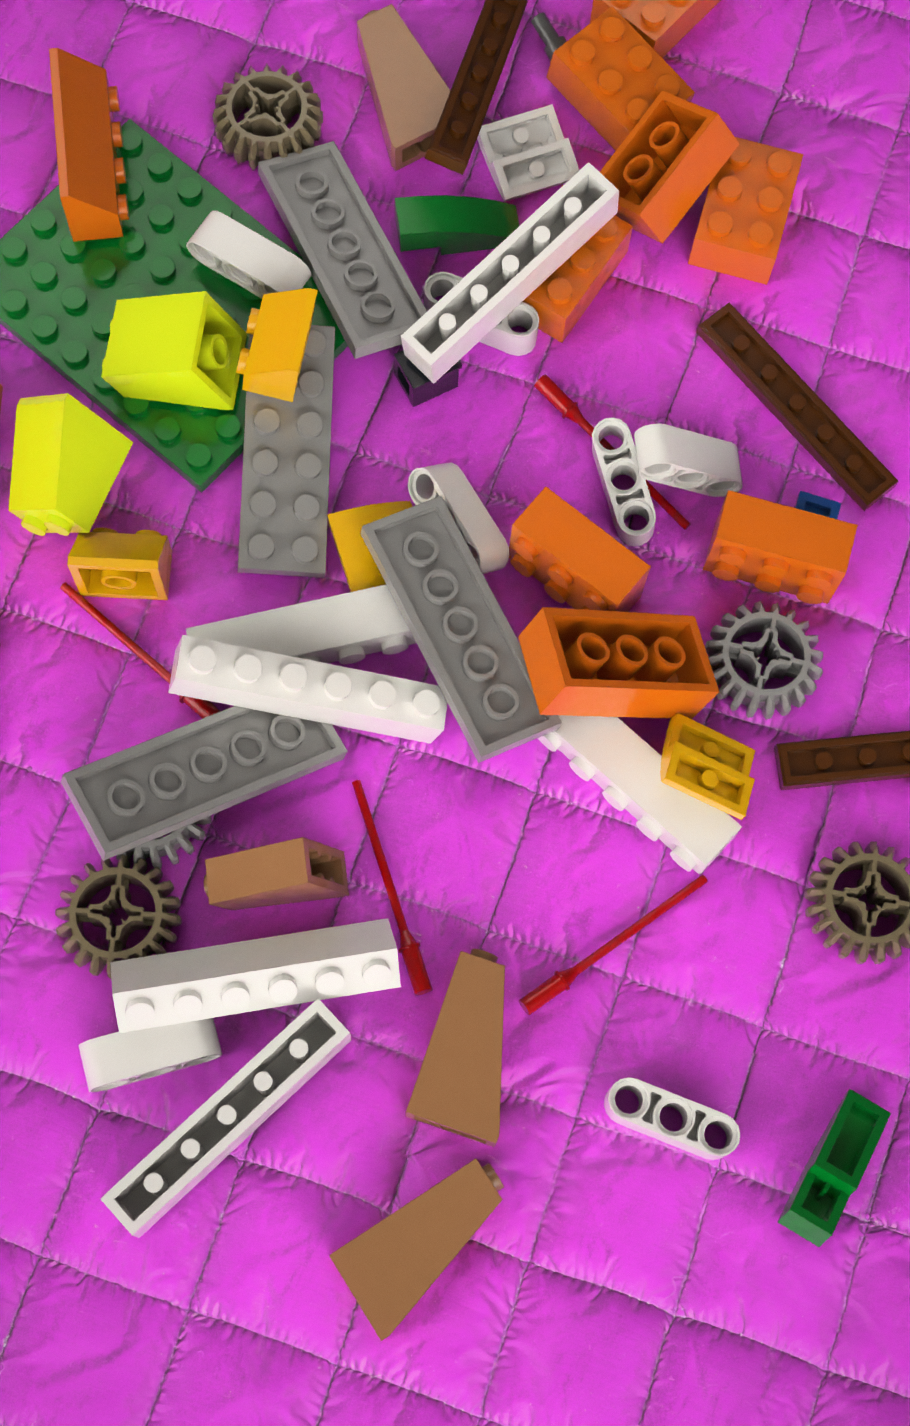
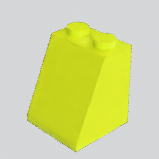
[101,291,247,410]
[8,393,133,536]

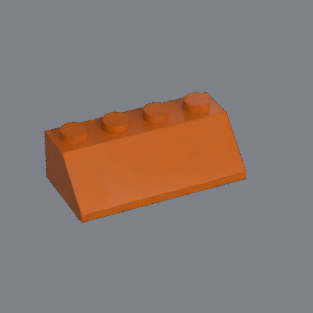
[49,48,129,242]

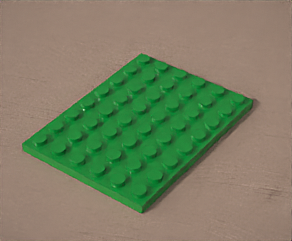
[0,119,348,493]

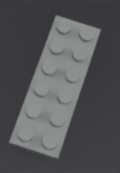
[258,141,427,359]
[237,325,335,578]
[360,496,562,763]
[61,706,348,861]

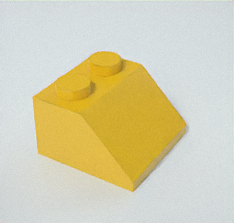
[236,288,318,402]
[67,527,172,600]

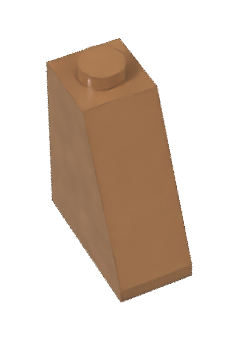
[203,837,349,910]

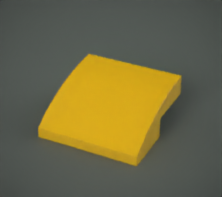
[327,501,412,592]
[660,713,755,820]

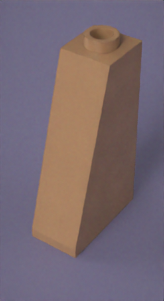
[357,4,451,171]
[406,949,505,1147]
[329,1159,504,1341]

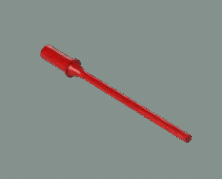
[534,374,691,530]
[60,582,220,719]
[352,780,433,996]
[519,875,708,1015]

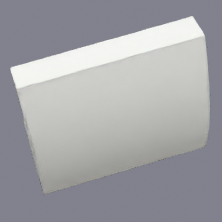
[477,104,579,202]

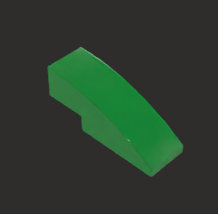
[395,195,519,255]
[778,1089,891,1247]

